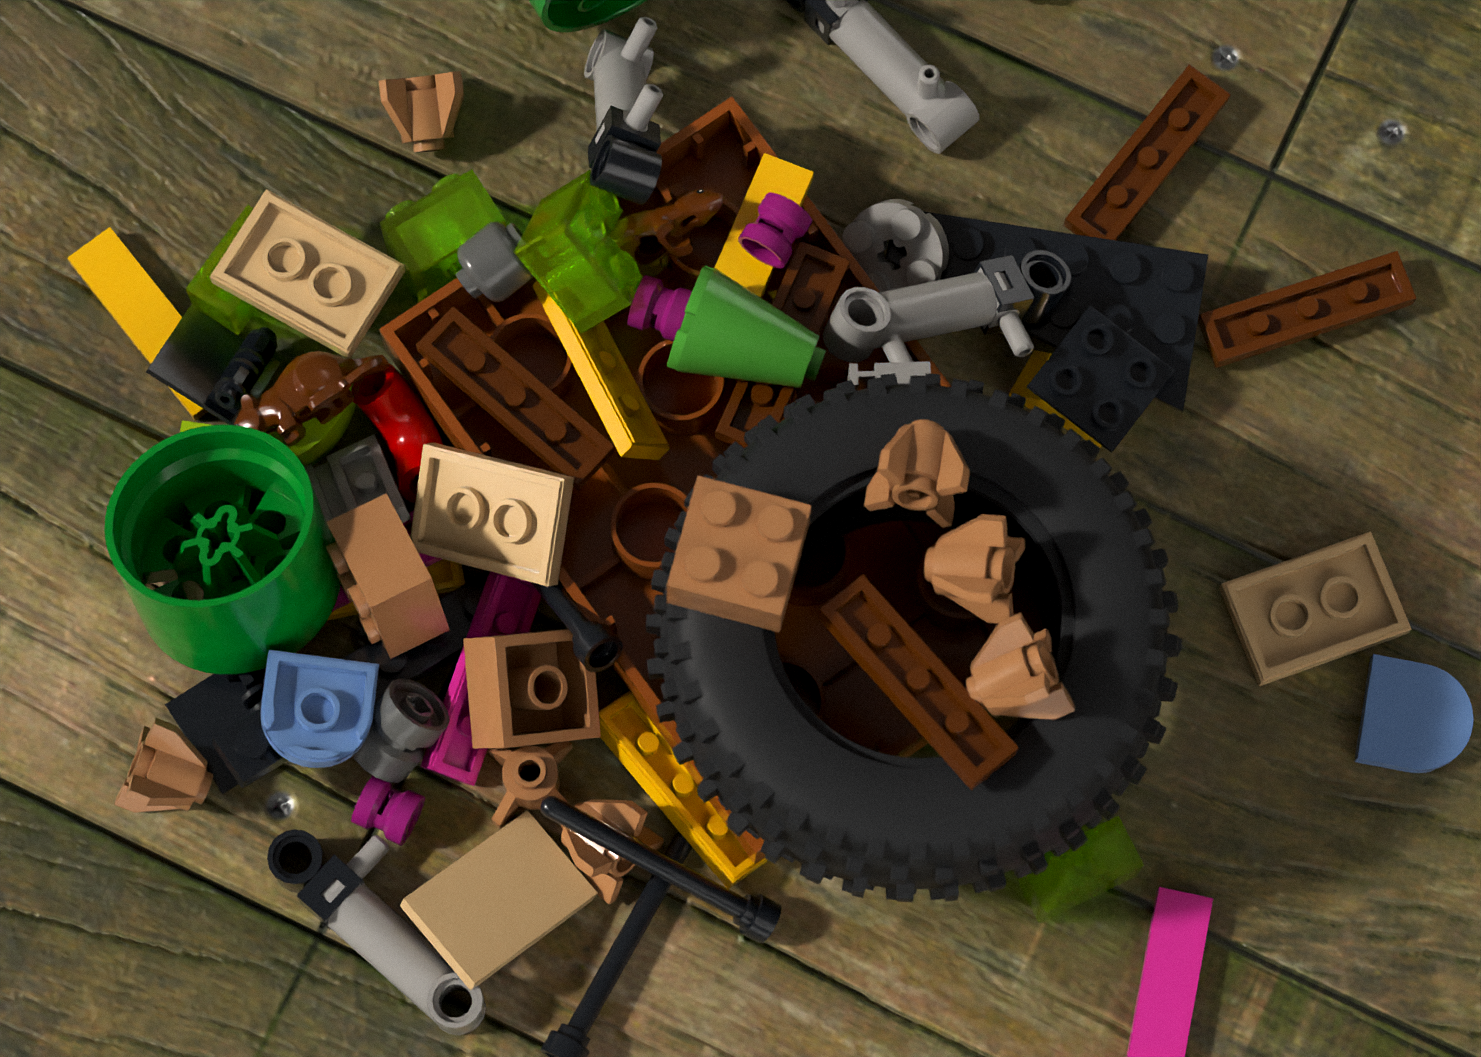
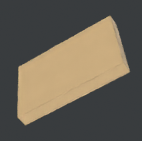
[210,189,406,359]
[410,443,574,587]
[1219,531,1412,686]
[400,810,597,991]

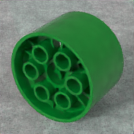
[104,425,340,674]

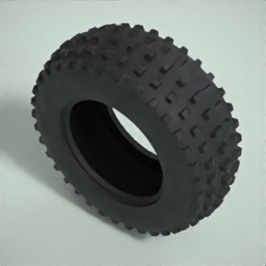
[646,373,1182,902]

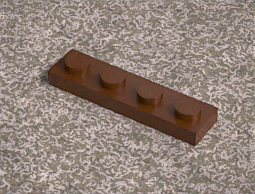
[1063,64,1231,241]
[715,241,850,448]
[1198,251,1416,368]
[416,306,615,491]
[816,575,1019,790]

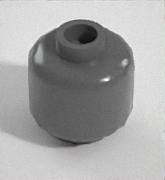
[456,222,538,302]

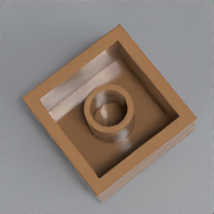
[666,476,812,633]
[325,493,450,659]
[463,629,601,748]

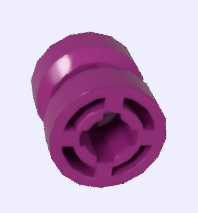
[738,192,812,269]
[627,274,692,342]
[351,775,425,846]

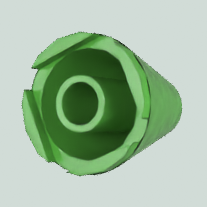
[667,265,826,388]

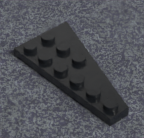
[886,211,1208,413]

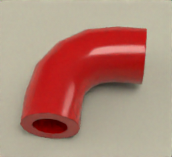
[351,364,444,503]

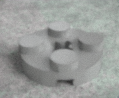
[842,199,949,292]

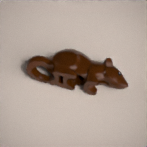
[570,183,724,302]
[234,351,390,446]

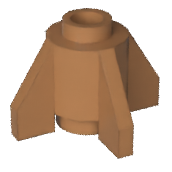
[378,71,464,153]
[864,420,970,527]
[924,514,1025,624]
[966,613,1075,720]
[114,718,213,813]
[487,741,573,829]
[561,799,664,904]

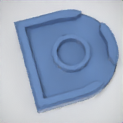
[260,650,379,768]
[1354,654,1473,773]

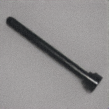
[530,582,623,672]
[540,796,782,944]
[540,831,692,1057]

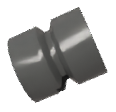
[353,678,450,783]

